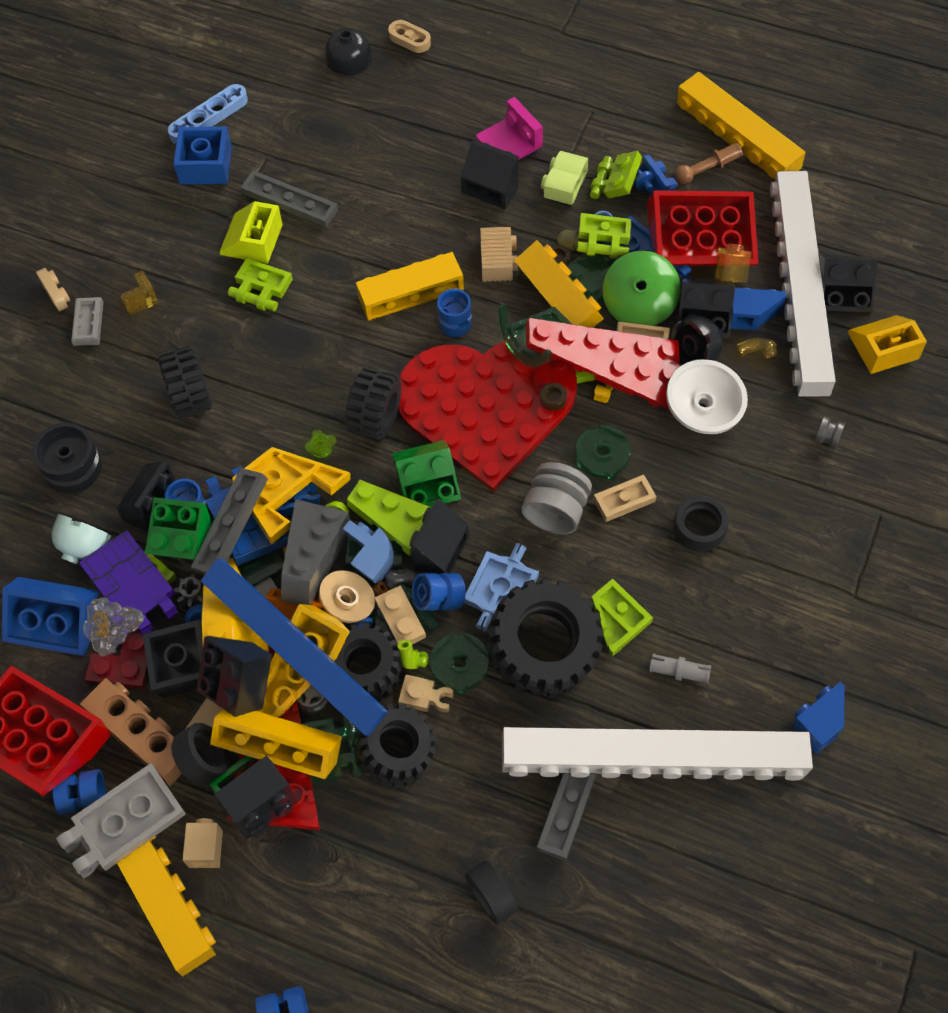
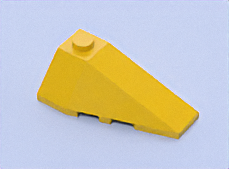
[202,558,269,653]
[256,604,350,718]

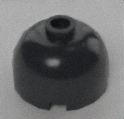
[325,28,372,76]
[671,316,723,365]

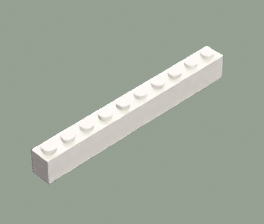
[770,171,835,396]
[502,727,813,781]

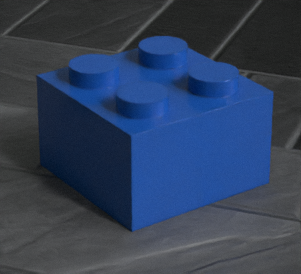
[174,126,232,184]

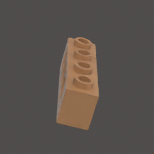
[80,678,182,786]

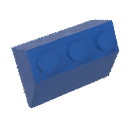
[2,577,99,656]

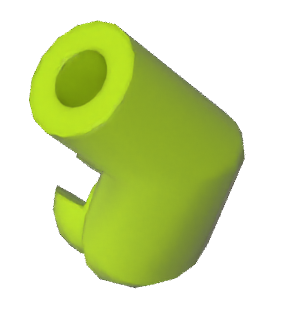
[398,640,429,669]

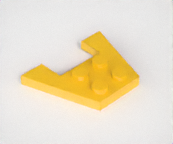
[232,447,351,545]

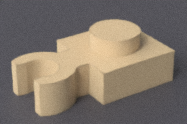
[398,675,453,712]

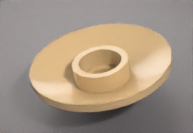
[319,571,375,623]

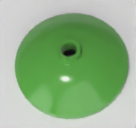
[603,251,681,326]

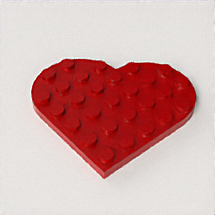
[398,338,577,492]

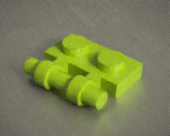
[590,151,642,199]
[577,213,631,259]
[228,258,293,312]

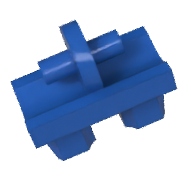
[634,155,678,196]

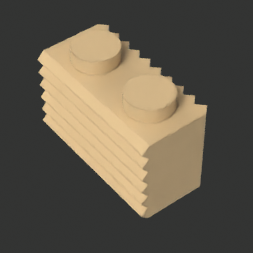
[480,227,518,282]

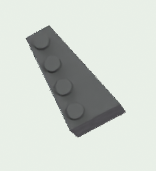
[281,499,349,605]

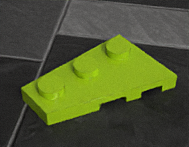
[347,480,431,556]

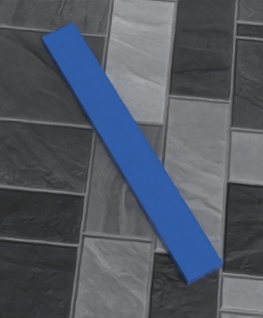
[201,558,388,736]

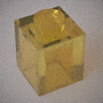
[715,244,752,283]

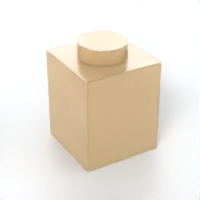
[183,818,223,868]

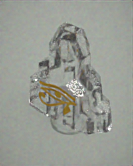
[83,598,145,657]

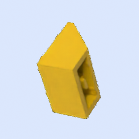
[848,315,927,374]

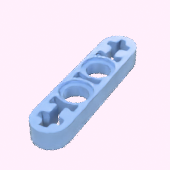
[168,84,248,145]

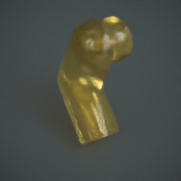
[737,338,778,358]

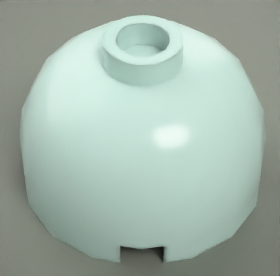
[51,514,111,564]

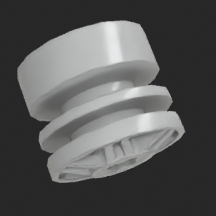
[521,462,592,534]

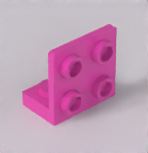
[476,97,543,160]

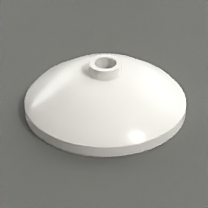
[666,360,748,434]

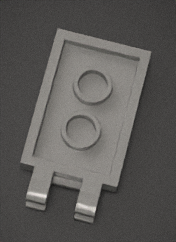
[56,763,186,879]

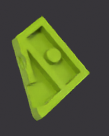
[591,579,653,657]

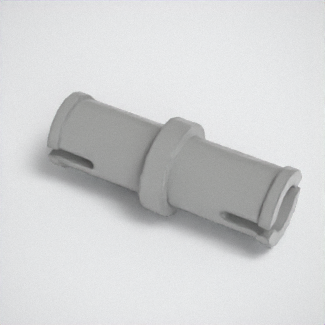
[649,654,712,684]

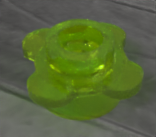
[305,430,337,458]

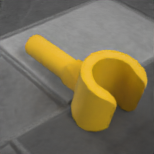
[593,384,613,403]

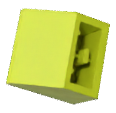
[220,201,283,264]

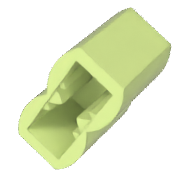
[541,151,588,205]

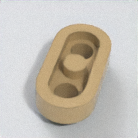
[388,20,431,53]
[36,268,70,312]

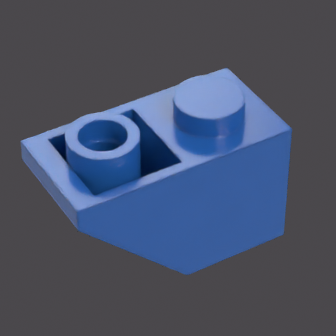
[731,288,786,330]
[791,682,844,755]

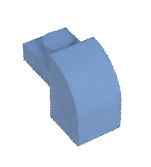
[343,520,394,584]

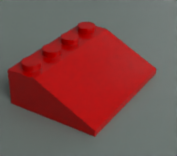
[647,191,758,266]
[0,666,111,796]

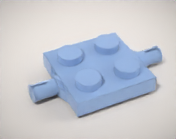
[464,543,539,631]

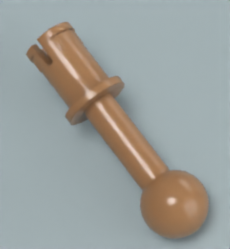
[674,143,743,184]

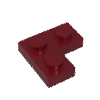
[85,629,148,690]

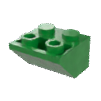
[392,440,461,507]
[145,497,212,561]

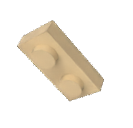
[593,475,656,522]
[374,586,426,645]

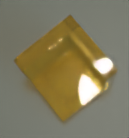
[120,271,159,316]

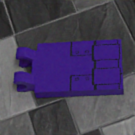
[79,530,179,634]

